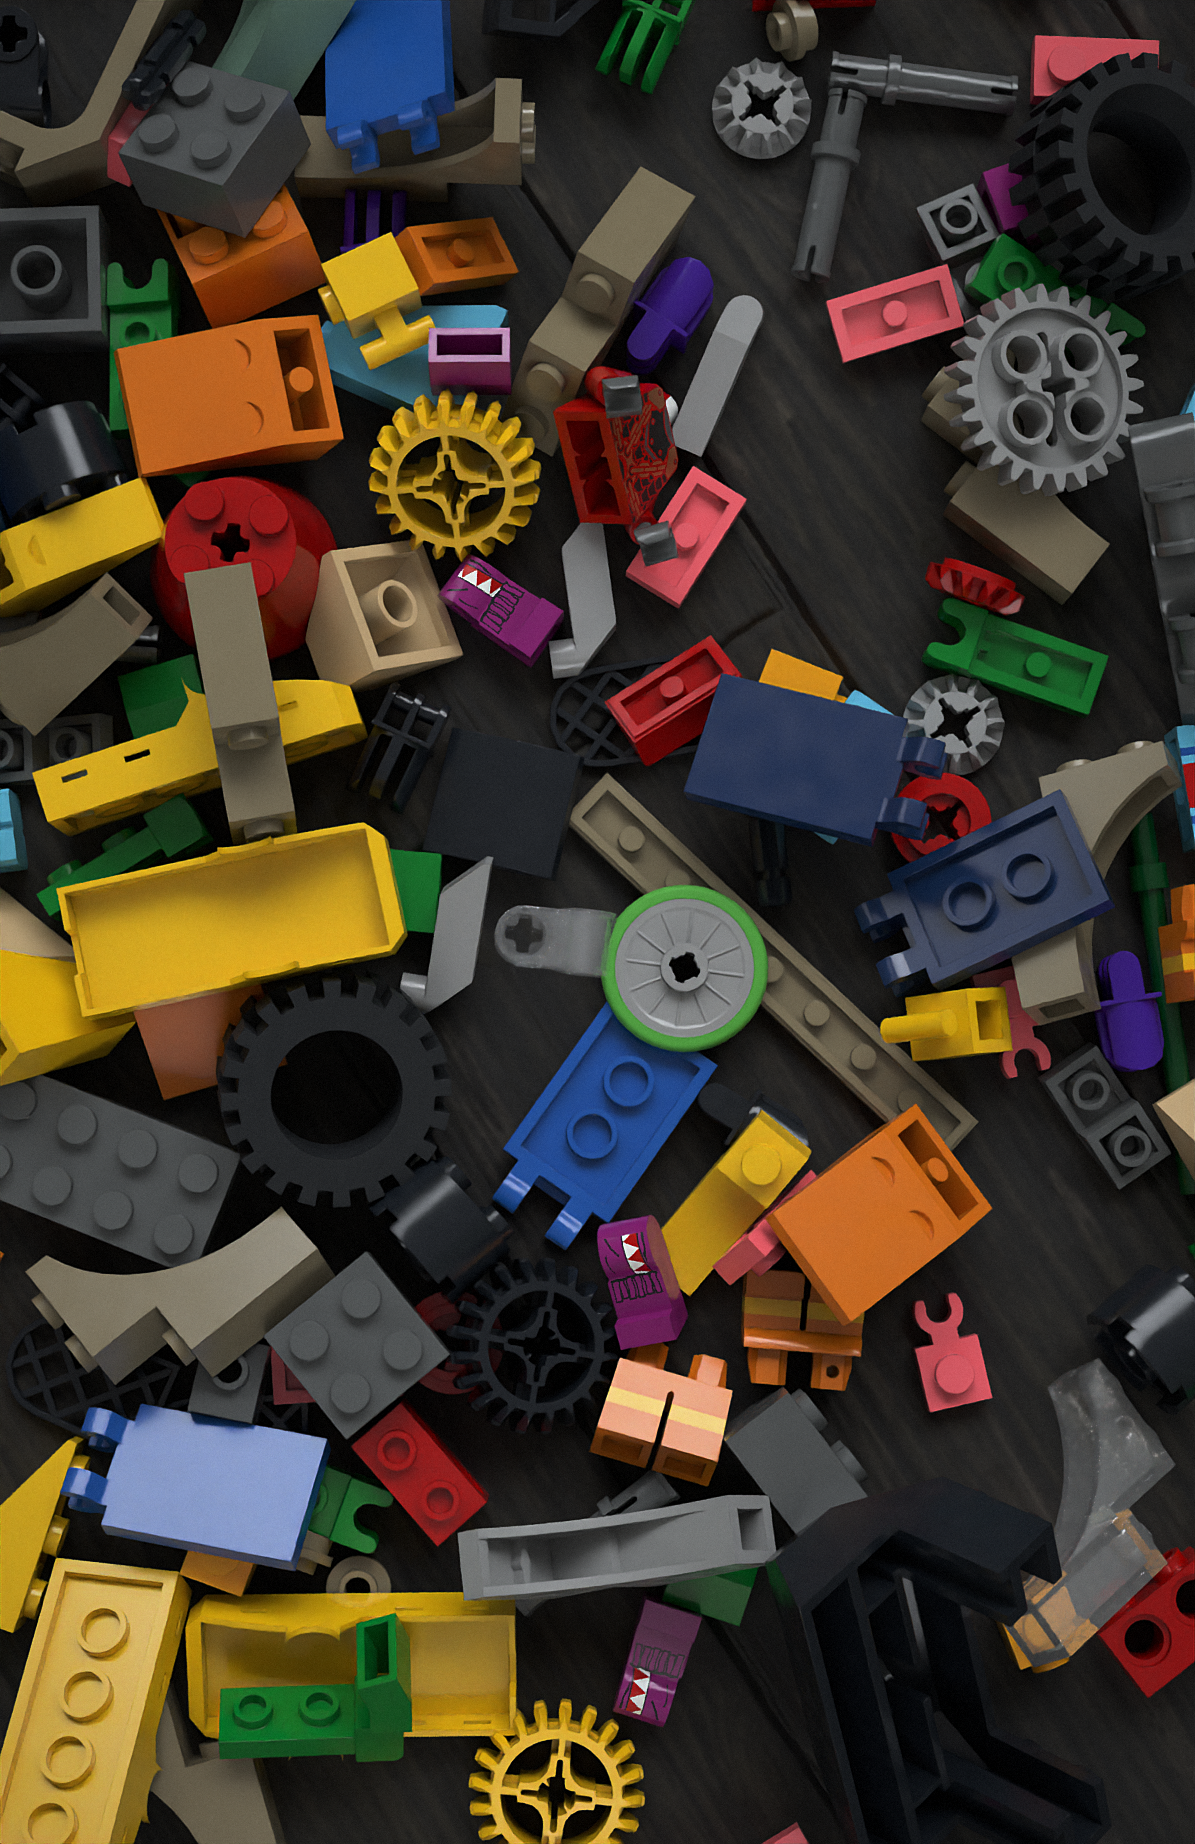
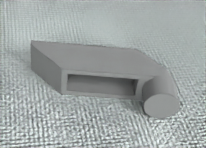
[672,295,764,457]
[548,523,616,679]
[400,856,494,1014]

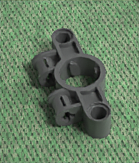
[1128,412,1195,725]

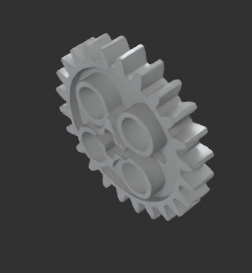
[944,284,1144,496]

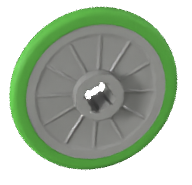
[601,885,768,1052]

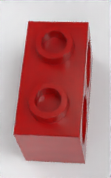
[351,1398,489,1547]
[1089,1546,1195,1698]

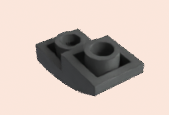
[916,184,999,334]
[0,713,114,786]
[1038,1042,1171,1190]

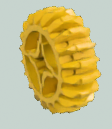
[368,388,541,563]
[468,1699,645,1844]

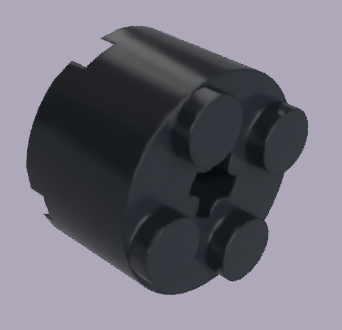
[0,401,132,527]
[366,1156,515,1305]
[1086,1264,1195,1415]

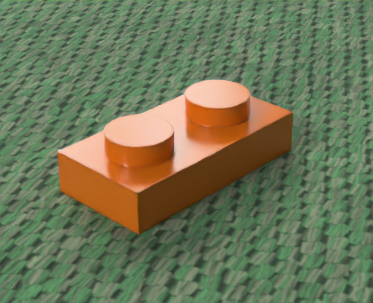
[394,217,519,296]

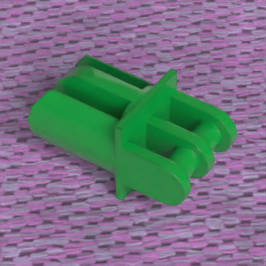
[595,0,696,95]

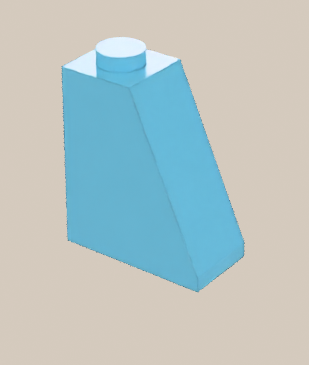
[321,305,509,413]

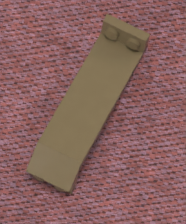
[0,0,204,208]

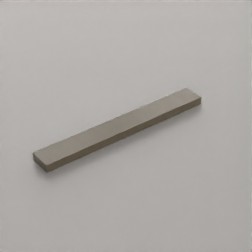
[569,773,978,1151]

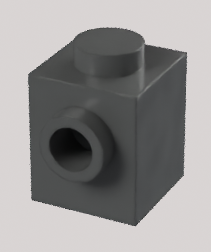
[188,1339,271,1425]

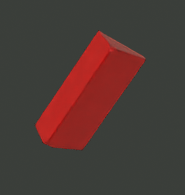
[604,635,743,766]

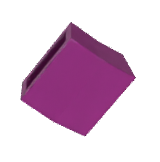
[428,328,512,395]

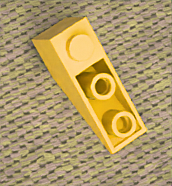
[0,477,164,617]
[0,1435,91,1633]

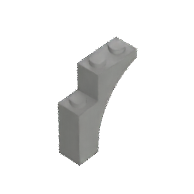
[458,1495,776,1601]

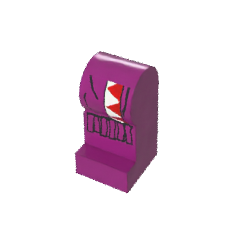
[437,554,564,668]
[597,1215,689,1350]
[612,1591,702,1727]

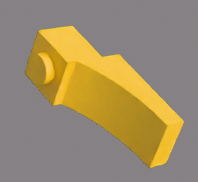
[661,1109,812,1296]

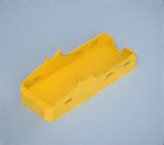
[32,677,368,837]
[56,822,408,1020]
[0,1558,193,1844]
[185,1592,517,1761]

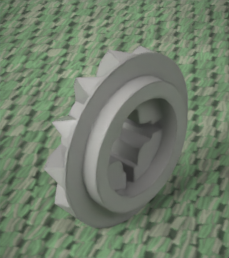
[712,57,812,159]
[903,674,1005,776]

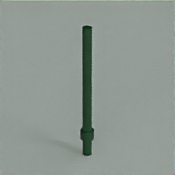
[1128,813,1195,1195]

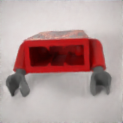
[553,366,679,566]

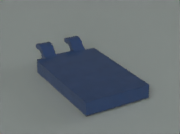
[683,673,948,847]
[854,789,1116,998]

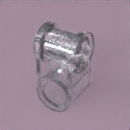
[494,905,618,978]

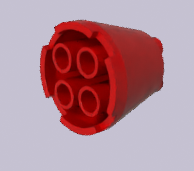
[150,475,338,663]

